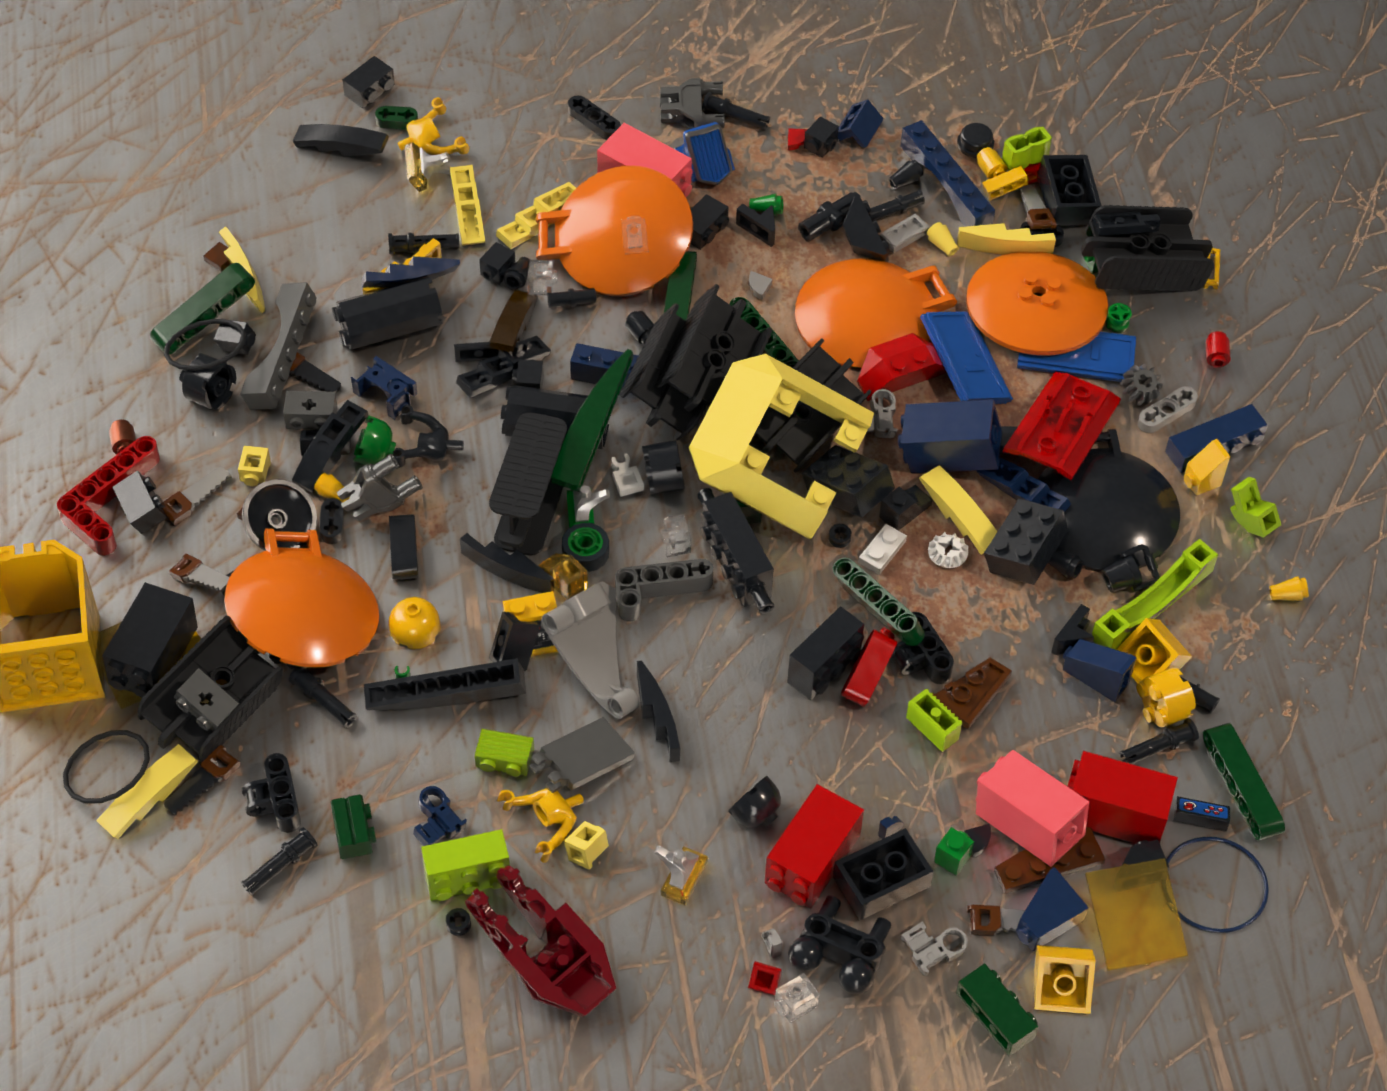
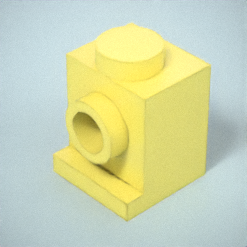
[238,446,271,487]
[564,821,609,870]

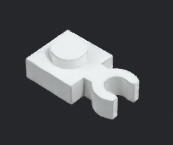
[611,453,644,497]

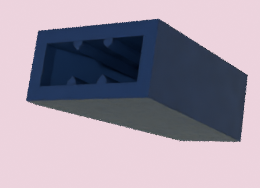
[1063,639,1137,702]
[1016,867,1089,952]

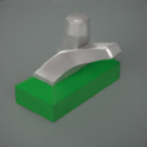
[567,485,610,528]

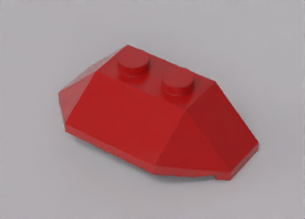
[857,333,947,401]

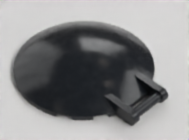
[1038,429,1180,572]

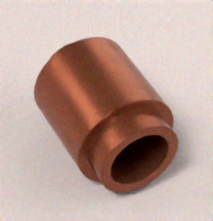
[109,419,136,455]

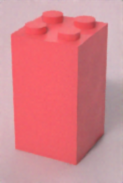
[597,123,693,197]
[976,750,1089,867]

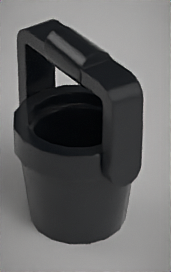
[1102,544,1160,593]

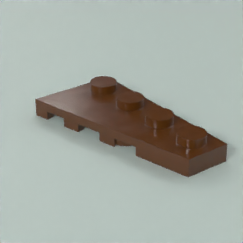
[994,827,1106,894]

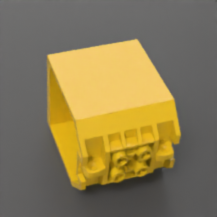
[0,540,106,713]

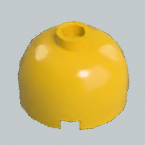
[389,597,441,650]

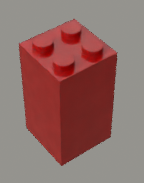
[1067,751,1178,844]
[764,784,864,909]

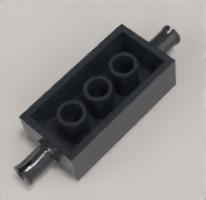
[697,488,774,614]

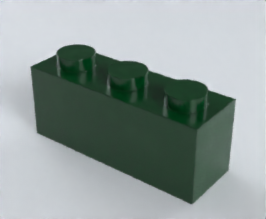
[956,963,1039,1056]

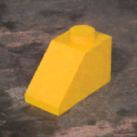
[1183,439,1230,496]

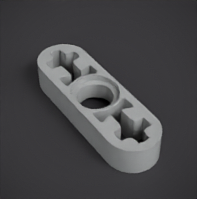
[1138,387,1198,433]

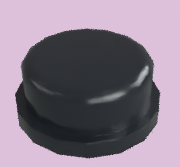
[957,123,995,158]

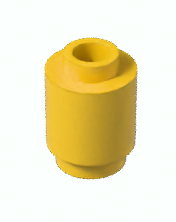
[977,147,1008,179]

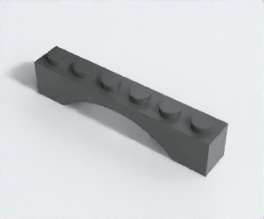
[240,282,317,410]

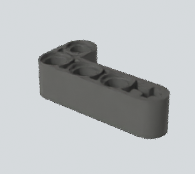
[615,559,714,621]

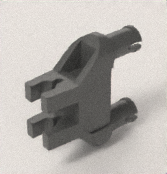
[660,78,725,129]
[337,454,423,521]

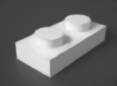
[858,524,907,575]

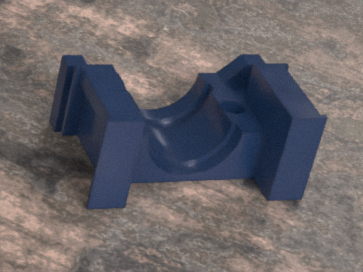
[351,356,418,420]

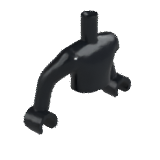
[393,405,464,468]

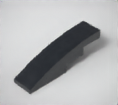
[293,124,389,157]
[456,336,551,398]
[460,533,554,593]
[637,661,680,762]

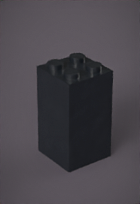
[102,582,198,698]

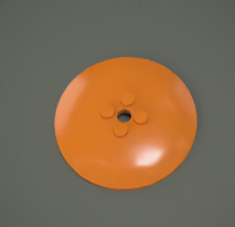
[966,252,1108,355]

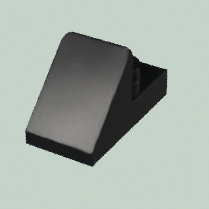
[736,203,775,247]
[1051,604,1094,655]

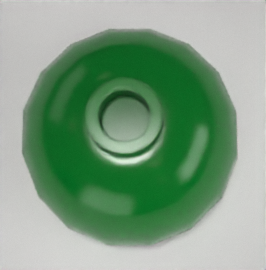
[353,415,396,465]

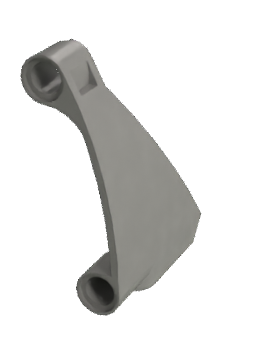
[541,581,640,719]

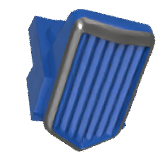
[675,122,735,185]

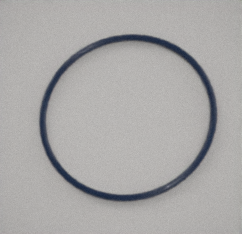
[1161,837,1269,933]

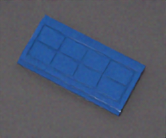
[920,311,1013,404]
[1017,332,1136,382]

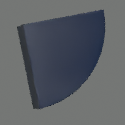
[878,816,904,839]

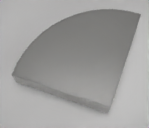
[749,271,773,300]
[762,929,783,958]

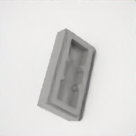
[879,213,930,253]

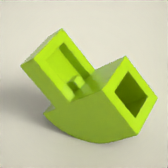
[1230,477,1281,537]

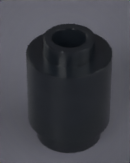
[625,311,654,345]

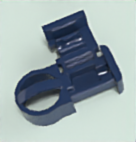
[413,786,467,846]

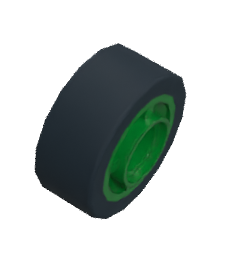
[562,523,610,572]

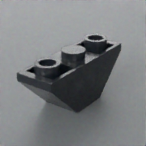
[843,194,891,262]

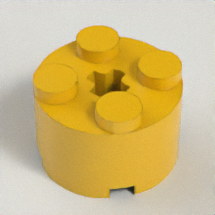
[1136,668,1196,728]

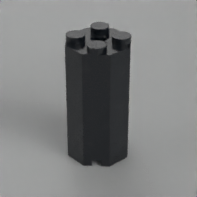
[332,277,443,350]
[501,385,609,449]

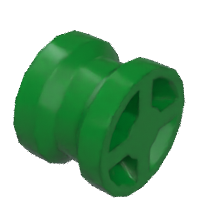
[1106,303,1132,333]

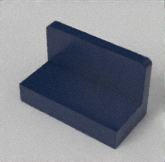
[838,99,883,148]

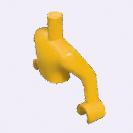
[397,97,470,155]
[497,788,584,863]

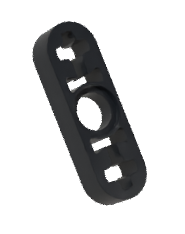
[568,95,621,140]

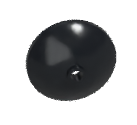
[242,479,317,551]

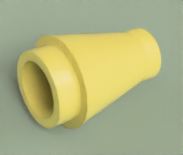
[926,222,959,257]

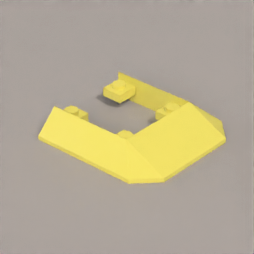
[689,354,874,540]

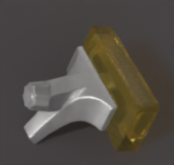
[405,142,451,192]
[654,846,708,905]

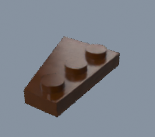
[932,657,1012,730]

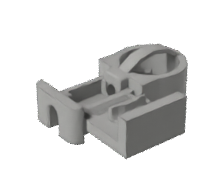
[867,389,898,438]
[901,922,968,976]

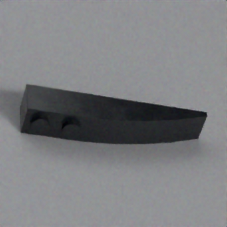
[364,658,526,710]

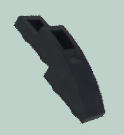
[292,400,368,493]

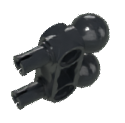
[788,895,892,995]

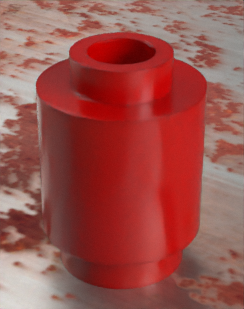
[1205,331,1231,368]

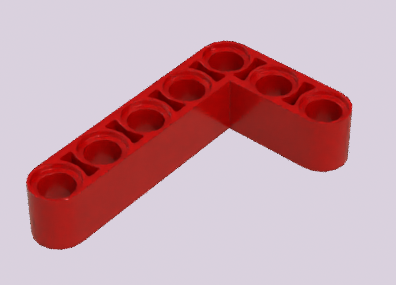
[57,436,160,556]

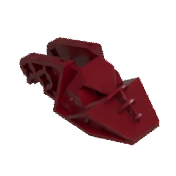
[465,865,616,1017]

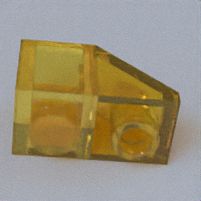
[538,553,588,600]

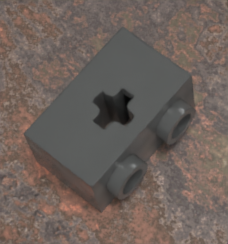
[283,390,337,430]
[174,668,239,732]

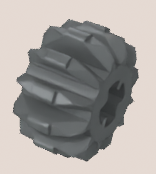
[1120,363,1163,406]

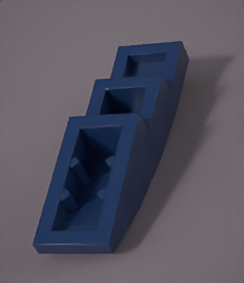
[362,256,460,288]
[977,457,1071,512]

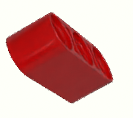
[840,629,897,707]

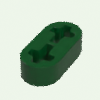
[375,106,418,130]

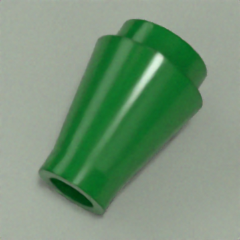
[749,193,784,216]

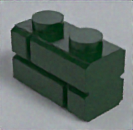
[330,794,376,859]

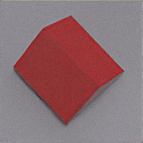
[748,961,782,995]

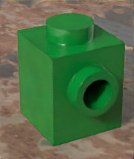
[934,827,974,876]

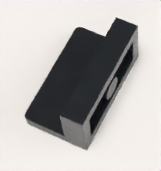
[489,611,540,671]

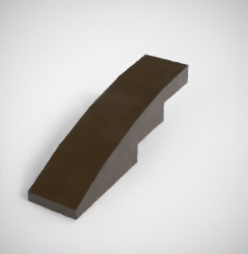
[489,290,538,353]

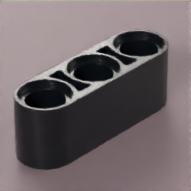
[389,514,418,580]

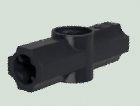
[798,192,861,241]

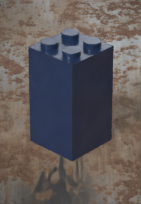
[898,400,1002,473]

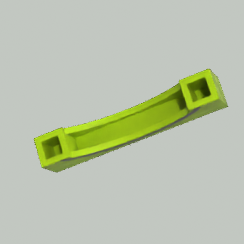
[1092,539,1218,650]

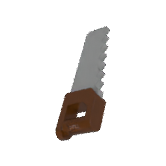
[1019,185,1056,230]
[163,466,231,525]
[168,553,230,592]
[967,904,1025,936]

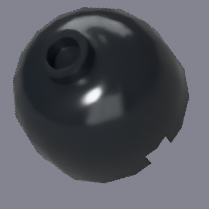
[728,776,781,828]

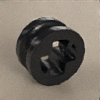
[829,523,852,548]
[445,908,471,936]

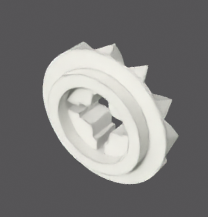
[928,532,968,568]

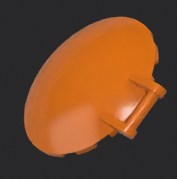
[536,166,693,296]
[795,258,957,369]
[224,528,379,667]

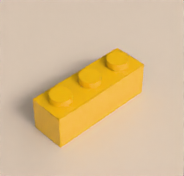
[982,166,1028,201]

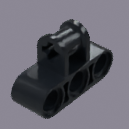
[891,612,954,684]
[241,753,301,833]

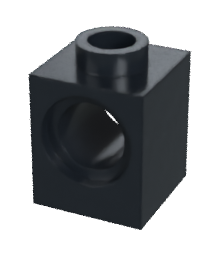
[479,242,516,285]

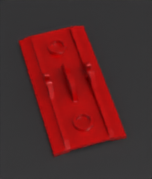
[1003,372,1121,480]

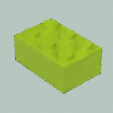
[421,829,510,901]

